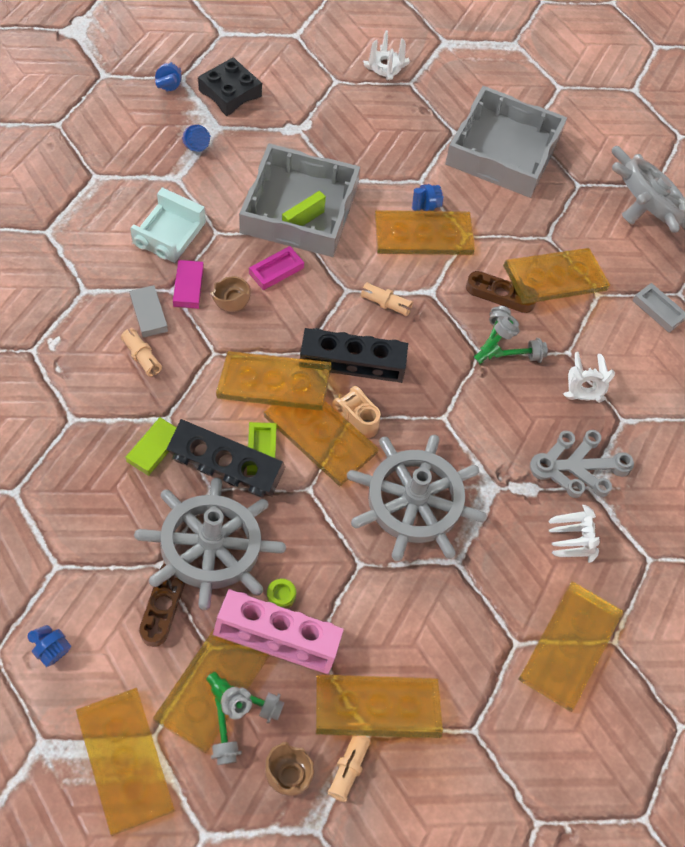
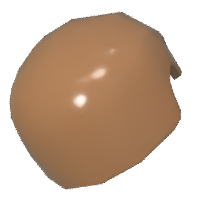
[210,276,251,312]
[265,742,314,796]

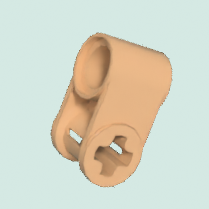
[332,386,381,438]

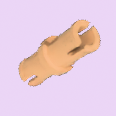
[361,282,413,316]
[121,328,162,377]
[328,733,371,802]

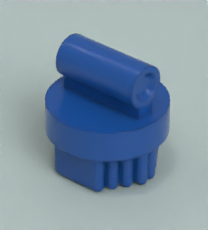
[155,62,182,91]
[182,125,211,152]
[412,184,444,212]
[27,625,71,667]

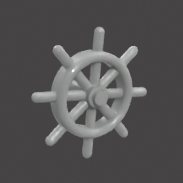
[611,146,685,233]
[347,435,487,561]
[134,478,286,610]

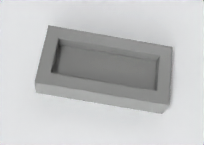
[632,283,685,333]
[129,285,168,338]

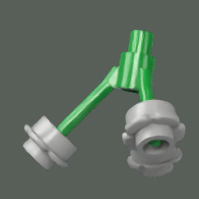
[473,306,548,364]
[206,672,285,765]

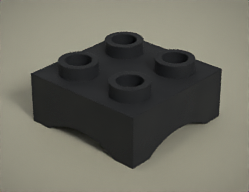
[198,57,262,116]

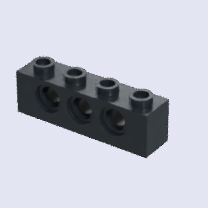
[299,328,409,383]
[167,419,286,498]

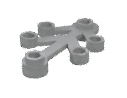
[530,430,634,498]

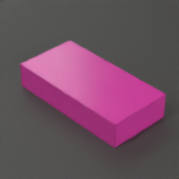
[249,246,304,290]
[173,260,204,309]

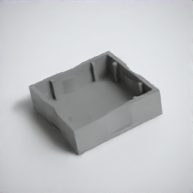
[445,86,568,198]
[239,143,360,257]

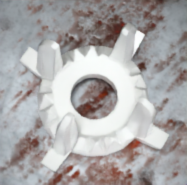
[363,30,410,80]
[563,352,615,403]
[549,505,600,563]

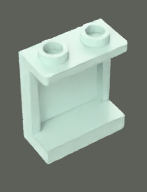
[130,187,206,263]

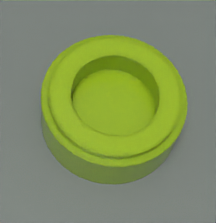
[267,579,296,609]

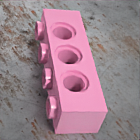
[213,589,343,674]

